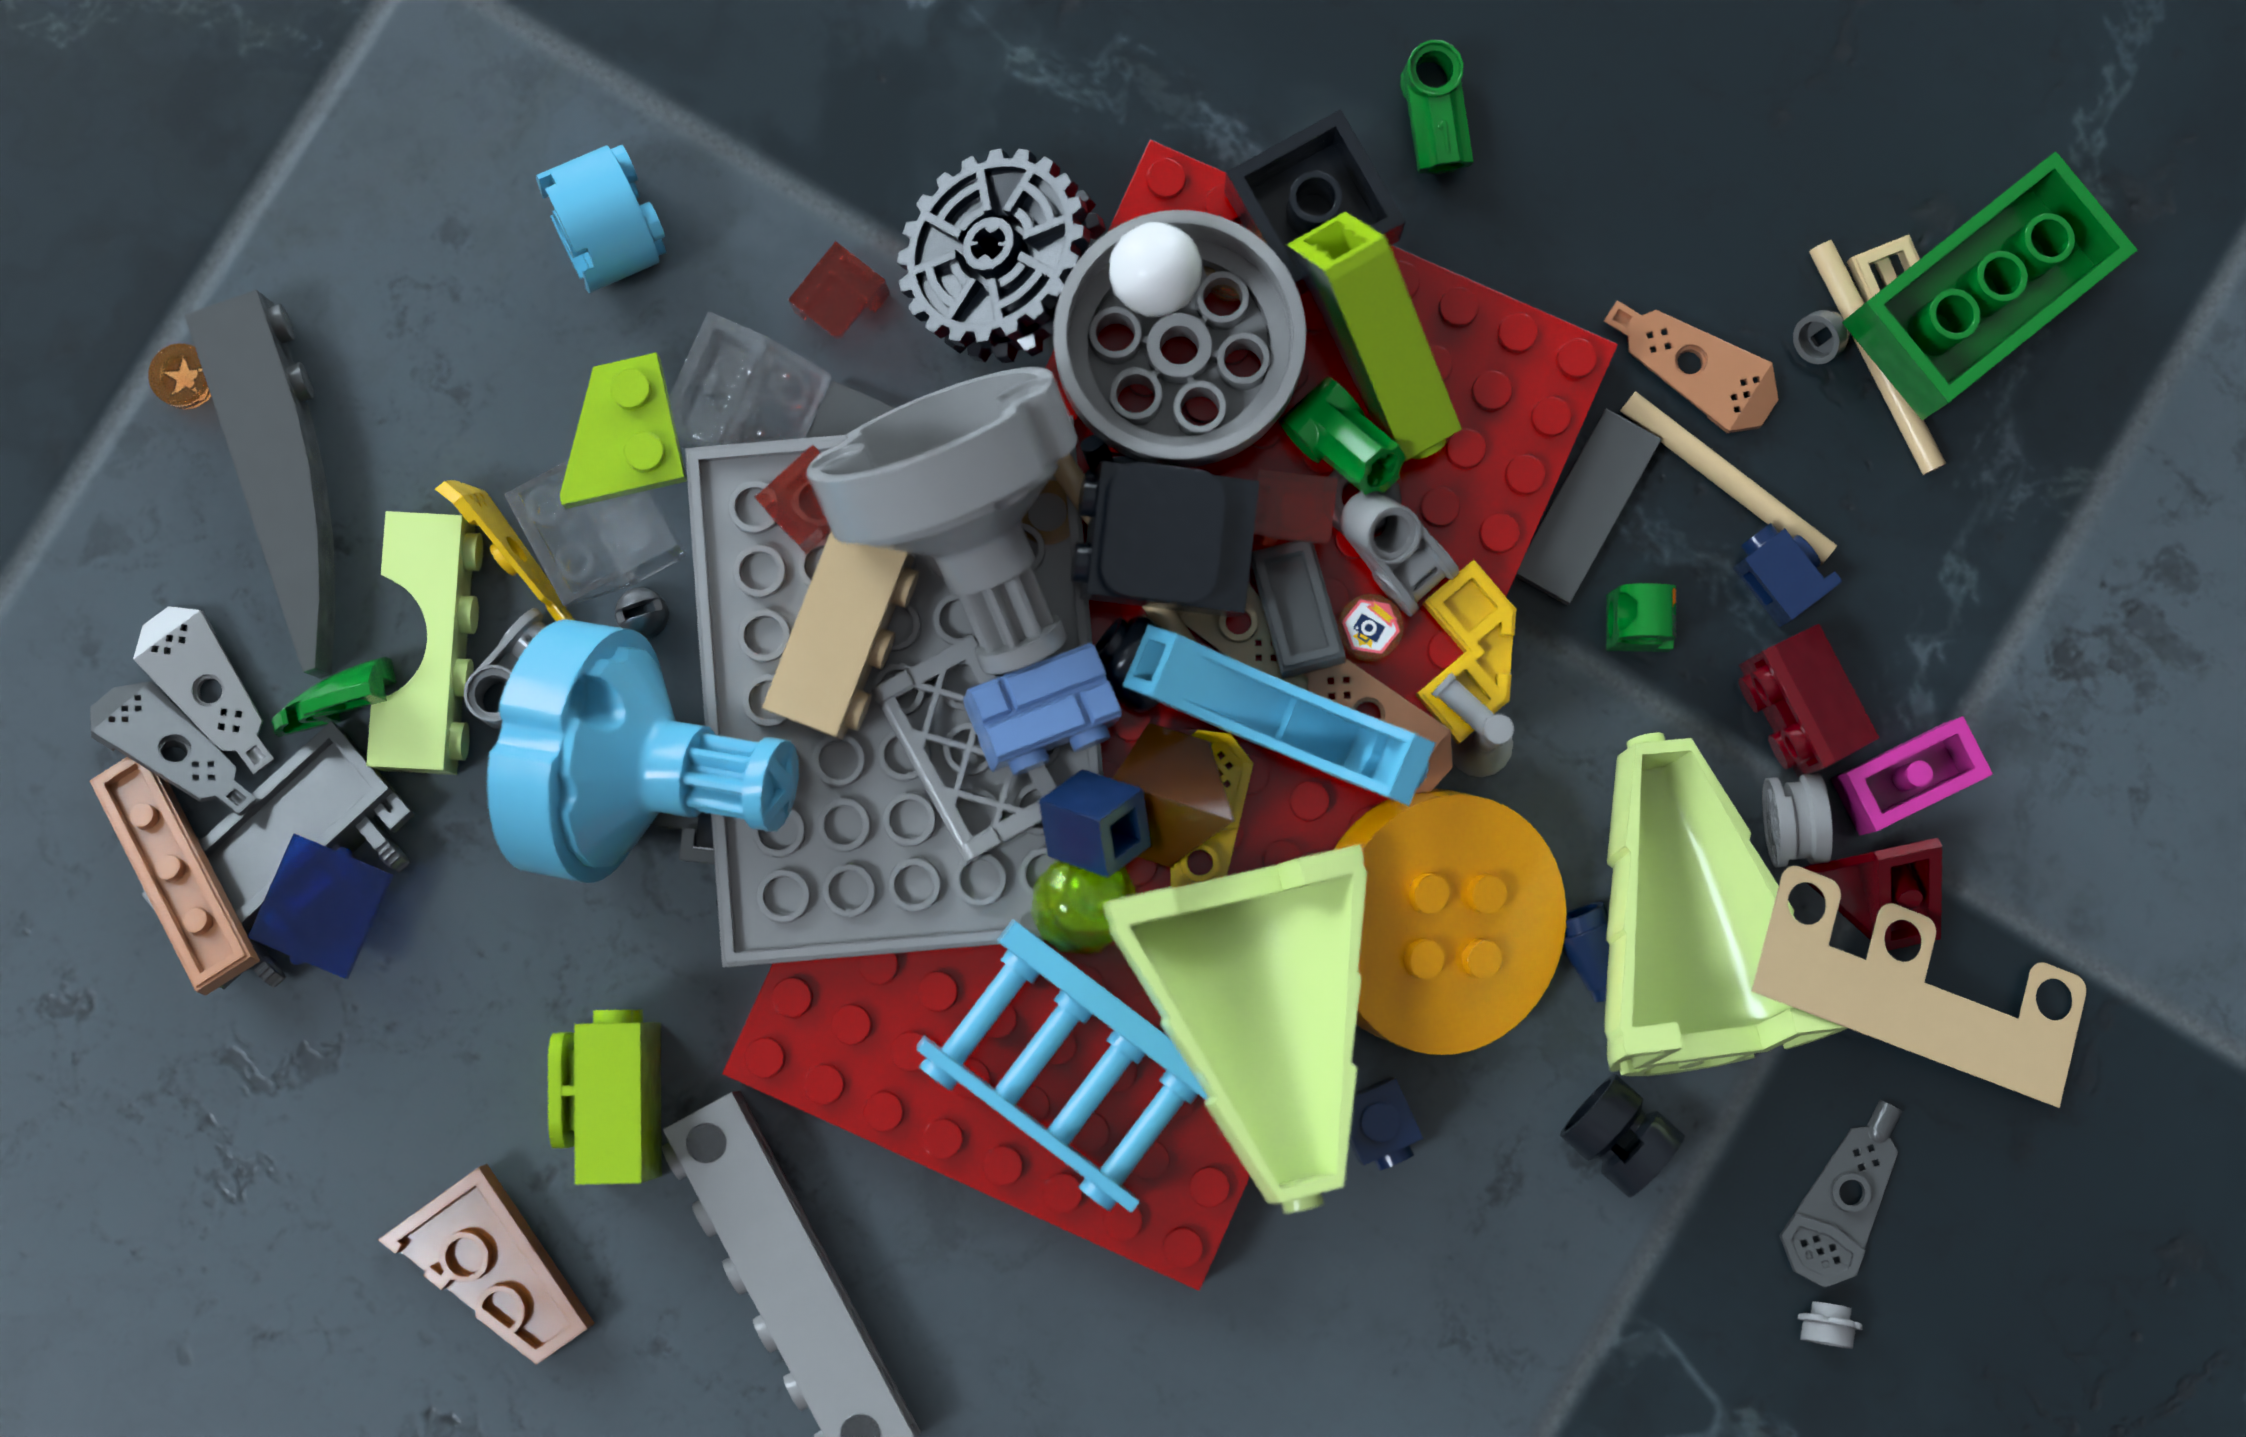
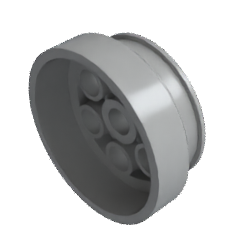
[1053,210,1306,468]

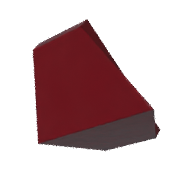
[1802,838,1942,951]

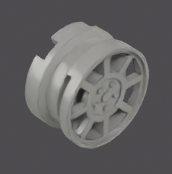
[1762,773,1833,868]

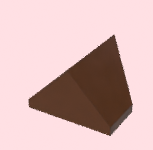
[1113,723,1235,868]

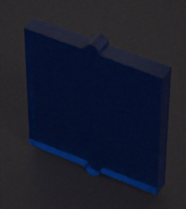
[248,833,394,979]

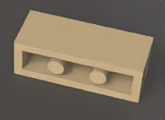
[762,531,919,740]

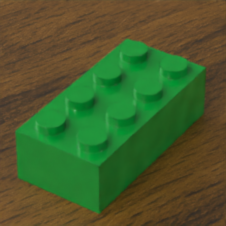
[1842,151,2137,421]

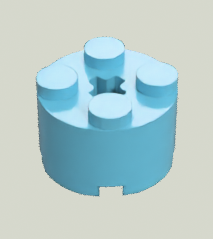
[536,145,666,293]

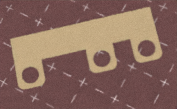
[1752,866,2086,1108]

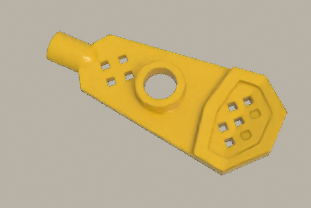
[435,480,575,621]

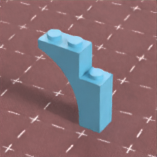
[1122,625,1436,806]

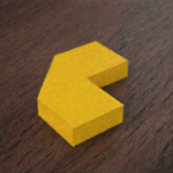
[1415,560,1516,745]

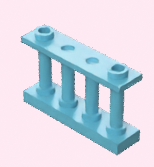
[916,919,1208,1213]

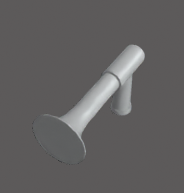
[1432,672,1514,777]

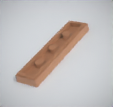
[90,757,260,996]

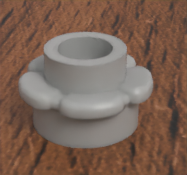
[1797,1301,1863,1349]

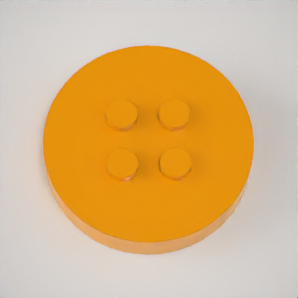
[1333,789,1566,1055]

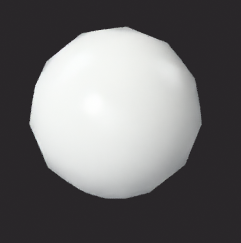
[1109,222,1202,317]

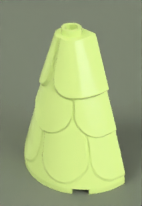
[1605,732,1847,1076]
[1103,844,1367,1213]

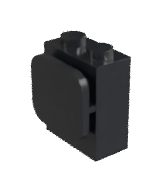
[1071,461,1259,618]

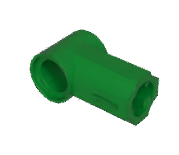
[1400,40,1473,174]
[1279,376,1406,495]

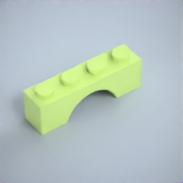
[366,511,483,775]

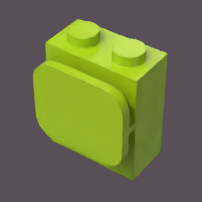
[548,1010,662,1185]

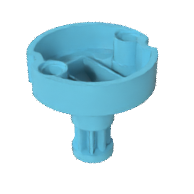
[487,619,799,883]

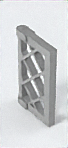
[871,635,1057,863]

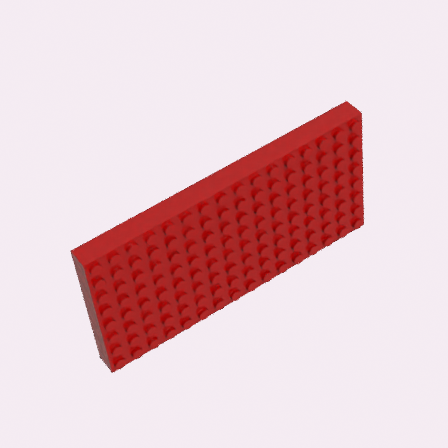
[722,140,1618,1291]

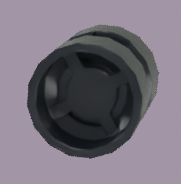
[1559,1074,1685,1198]

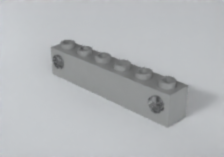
[662,1090,921,1437]

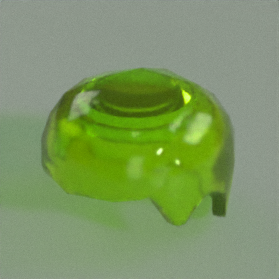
[1031,860,1137,954]

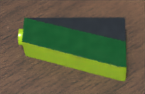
[1287,212,1462,462]

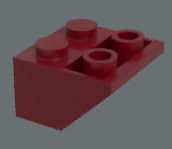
[1738,624,1879,777]

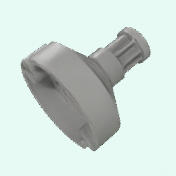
[807,367,1078,674]

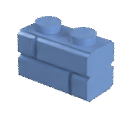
[963,643,1122,776]

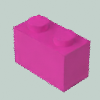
[1830,716,1993,836]

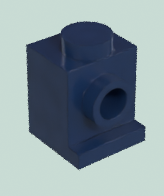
[1733,523,1843,628]

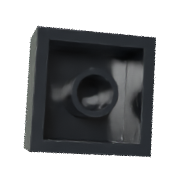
[1224,109,1406,296]

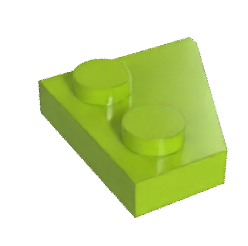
[559,352,687,509]

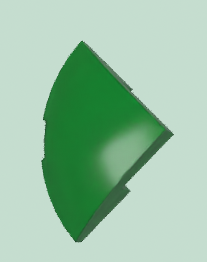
[272,657,397,737]

